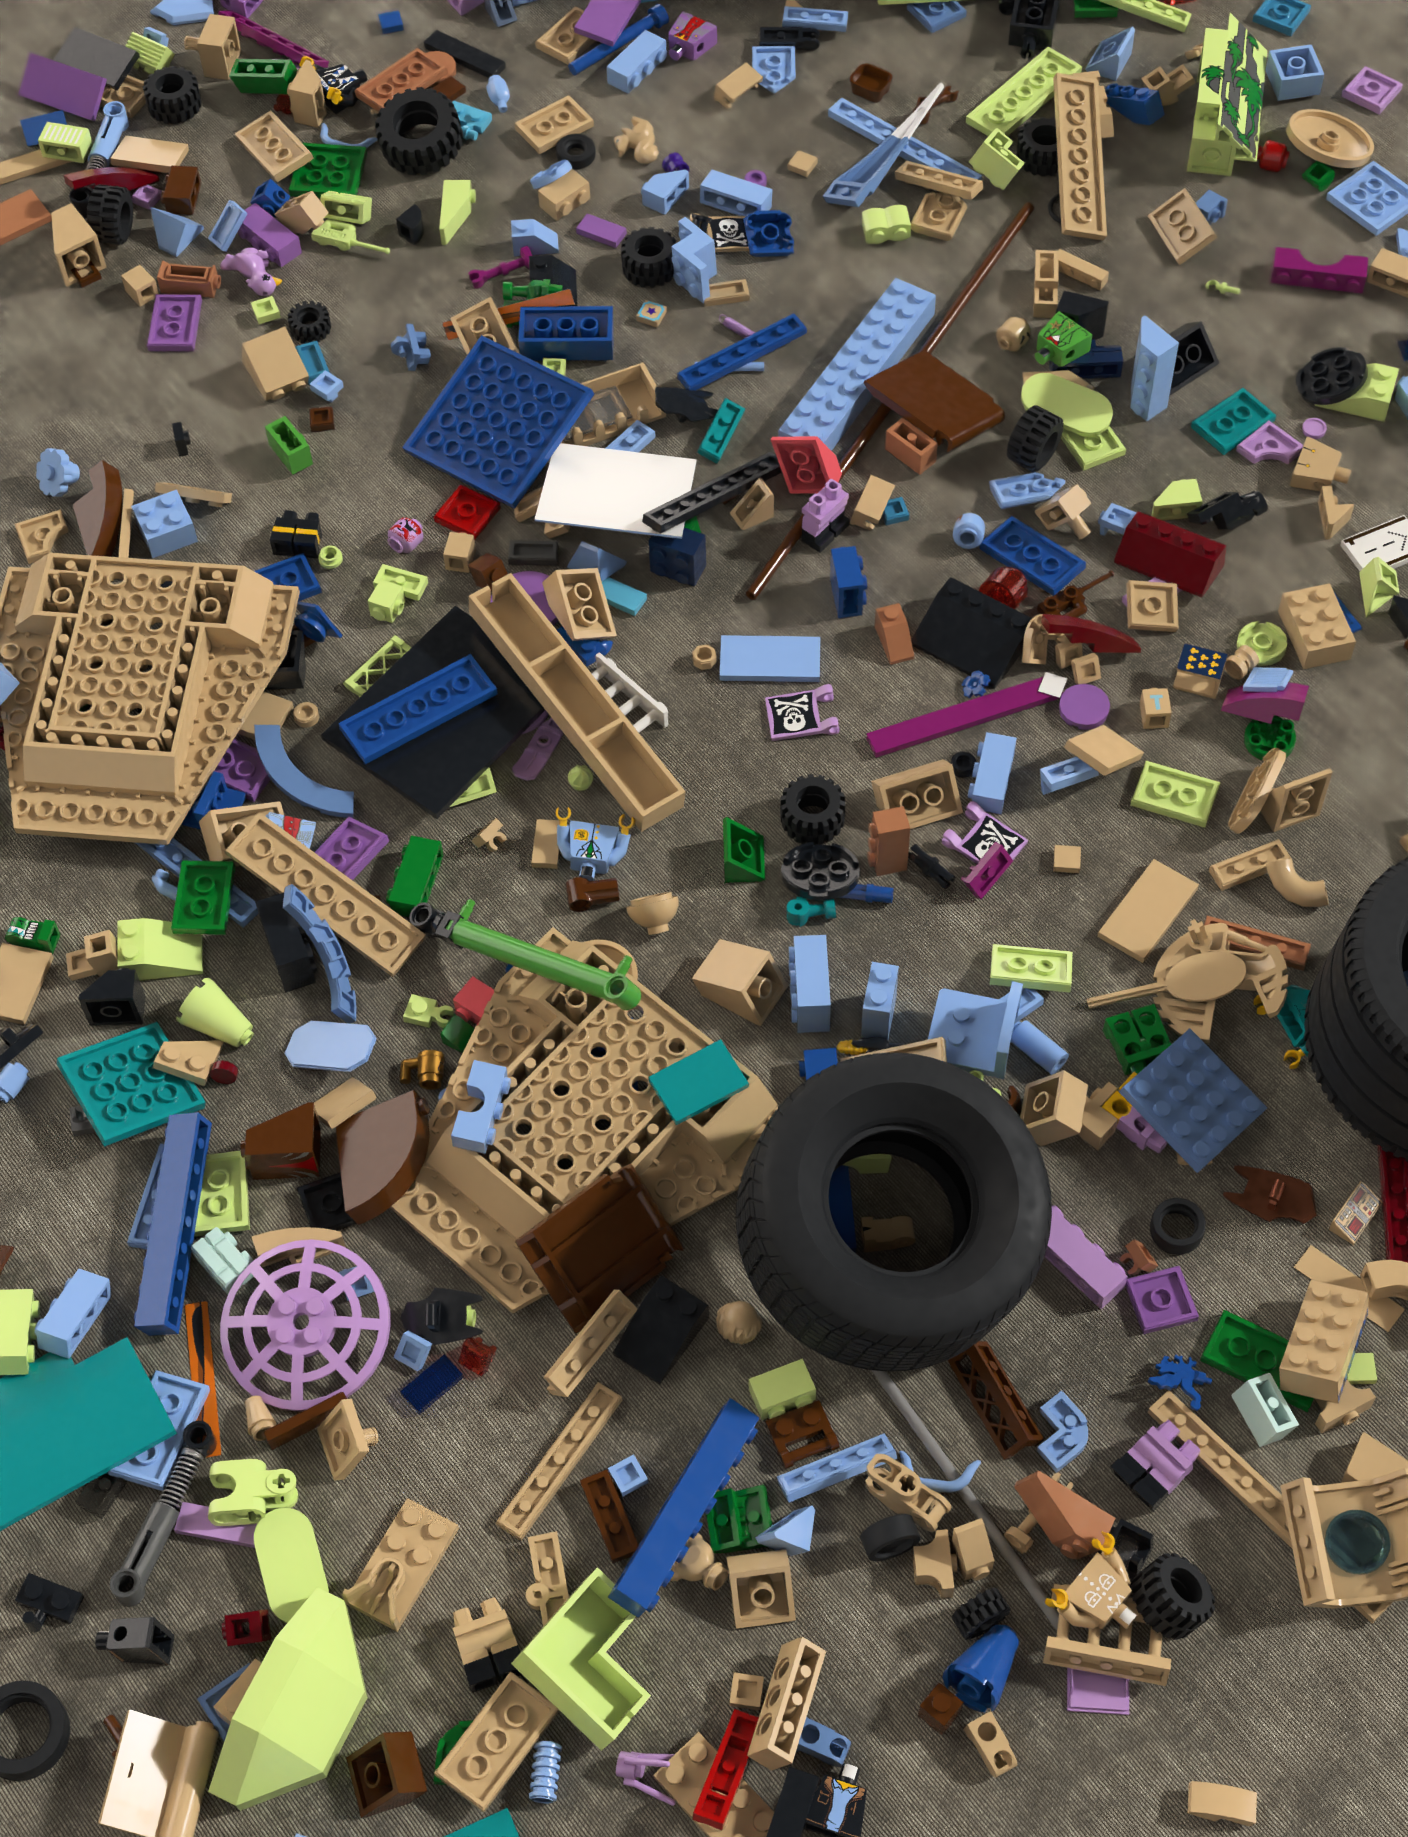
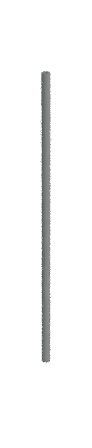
[871,1370,1059,1631]

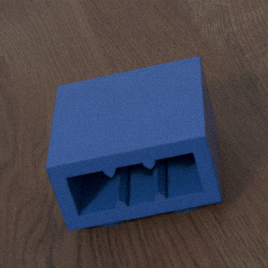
[830,546,867,618]

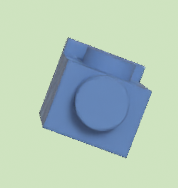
[1196,190,1228,225]

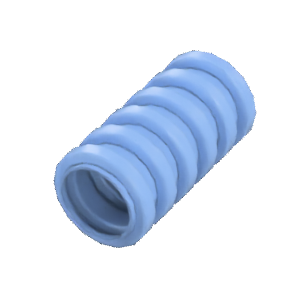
[529,1741,562,1804]

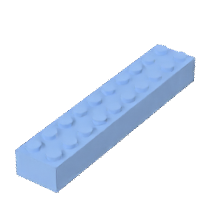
[778,278,936,451]

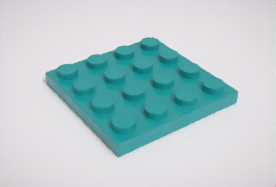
[57,1022,206,1147]

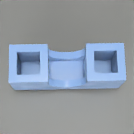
[451,1060,511,1154]

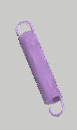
[719,314,755,338]

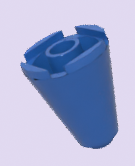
[942,1625,1019,1713]

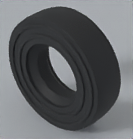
[556,134,596,169]

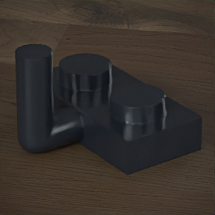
[15,1573,84,1633]

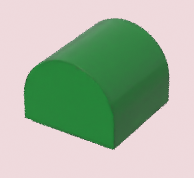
[1302,161,1335,192]

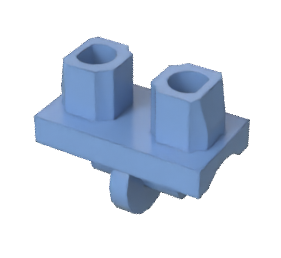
[391,324,431,371]

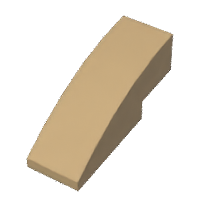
[1033,250,1059,318]
[252,1227,346,1267]

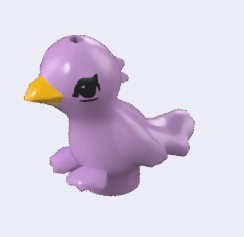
[220,248,282,296]

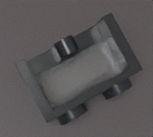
[1095,1519,1154,1588]

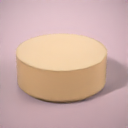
[293,702,319,728]

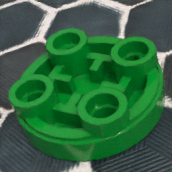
[1244,716,1296,760]

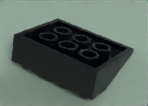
[911,577,1032,689]

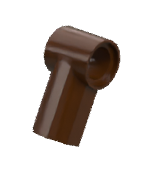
[566,877,619,912]

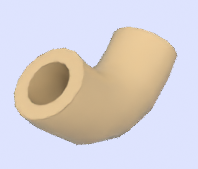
[1266,859,1329,907]

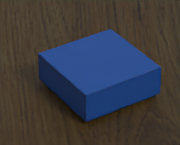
[378,10,404,34]

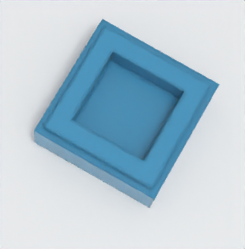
[882,497,909,525]

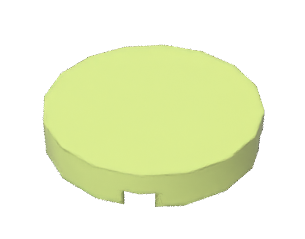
[1236,621,1287,666]

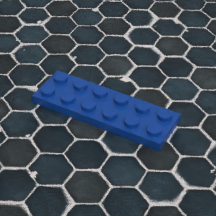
[339,654,498,764]

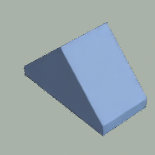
[755,1505,815,1556]

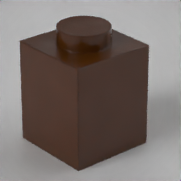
[468,553,508,592]
[918,1683,963,1736]

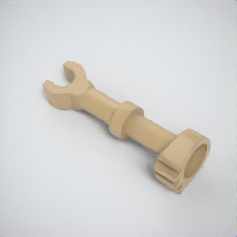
[1004,1472,1073,1554]

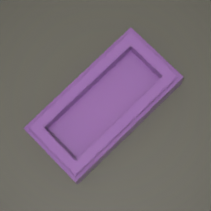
[576,214,627,248]

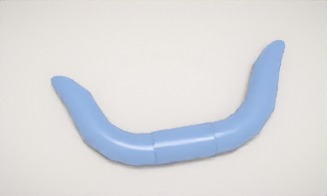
[320,123,378,149]
[899,1451,981,1493]

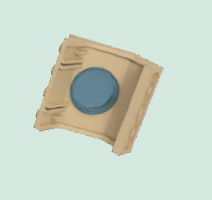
[1280,1468,1408,1609]

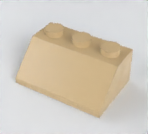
[871,759,963,829]

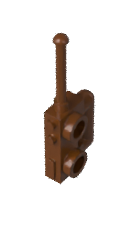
[1037,570,1114,618]

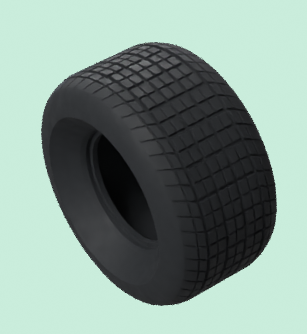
[735,1052,1052,1371]

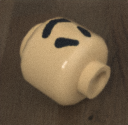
[996,317,1031,352]

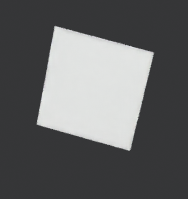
[1038,672,1067,698]

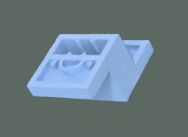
[671,217,717,304]

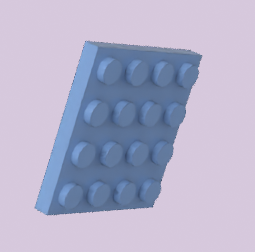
[1119,1028,1267,1173]

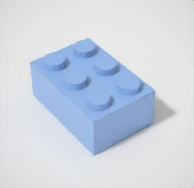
[788,935,831,1033]

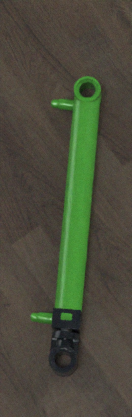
[410,899,641,1010]

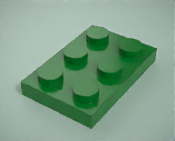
[171,861,235,935]

